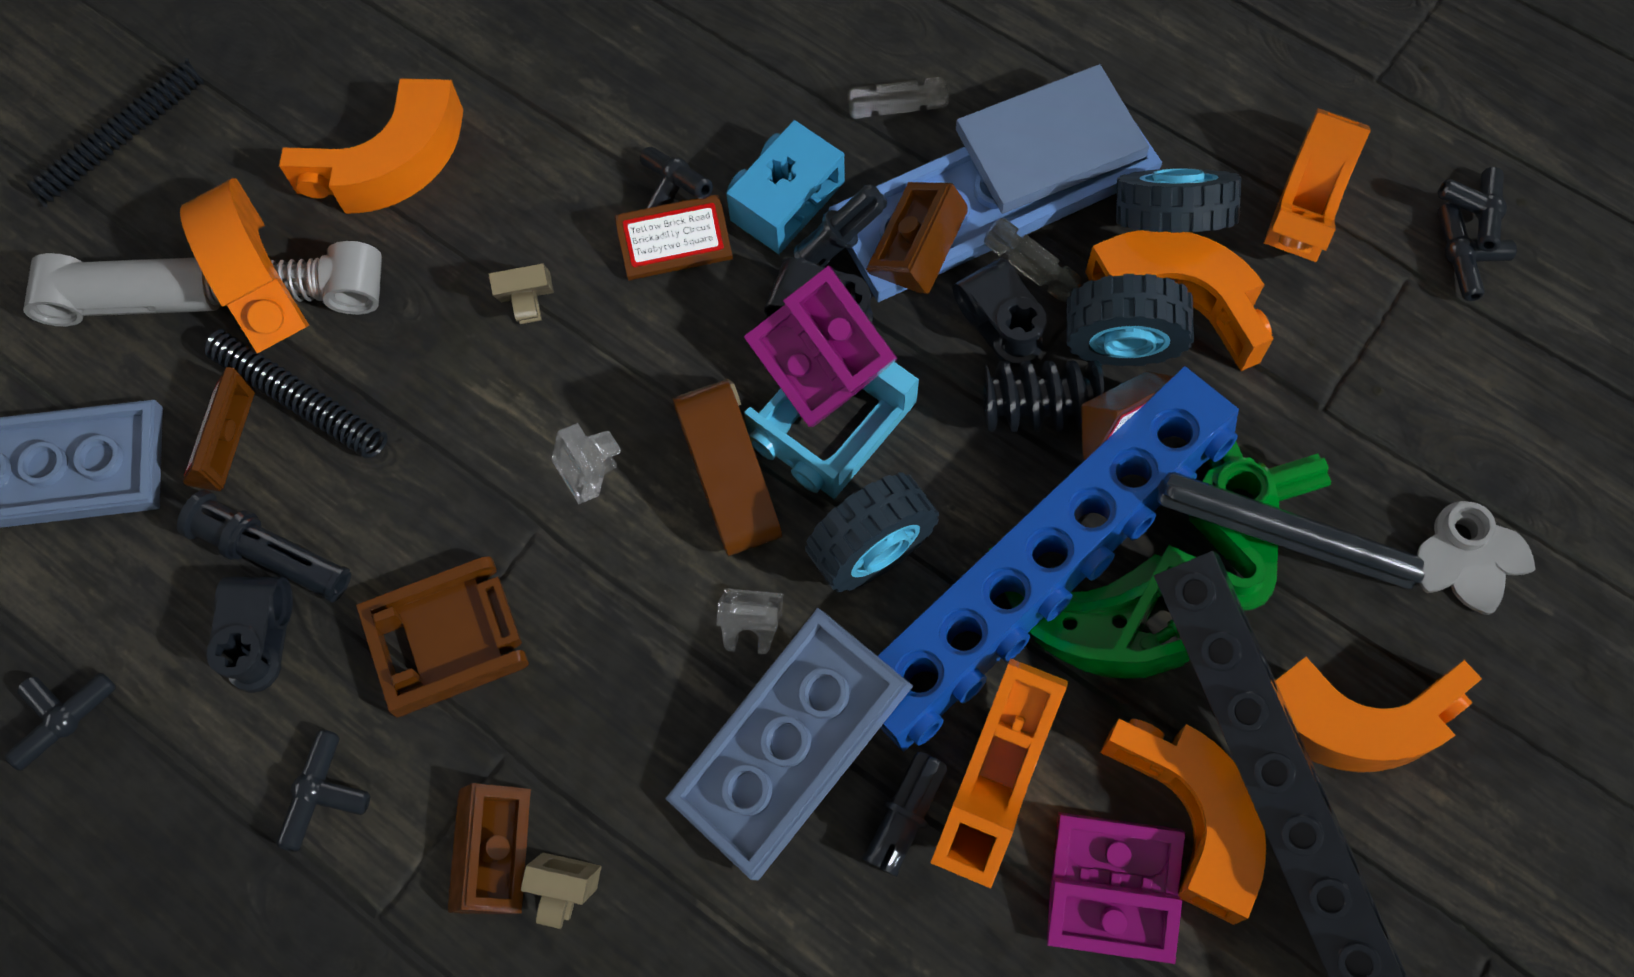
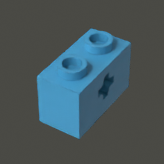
[726,120,845,254]

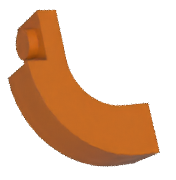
[279,79,463,214]
[1264,108,1371,262]
[180,178,309,354]
[1085,230,1274,371]
[1276,657,1482,772]
[931,658,1068,889]
[1100,719,1266,925]

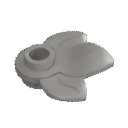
[1417,501,1535,615]

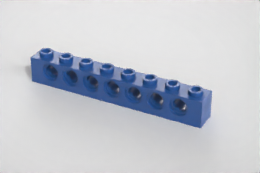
[878,366,1239,752]

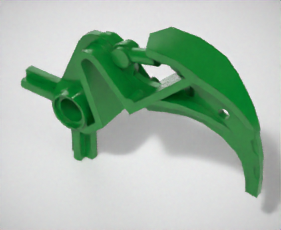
[988,442,1331,678]

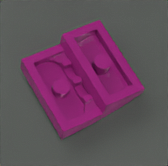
[744,266,898,427]
[1047,812,1185,964]

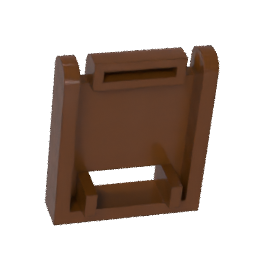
[356,557,529,718]

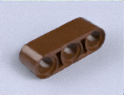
[673,380,782,557]

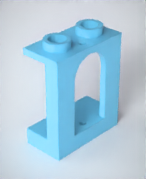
[744,362,919,499]

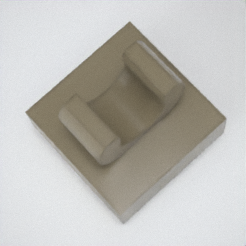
[488,263,554,325]
[521,853,601,929]

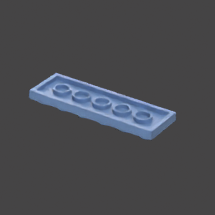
[829,124,1162,302]

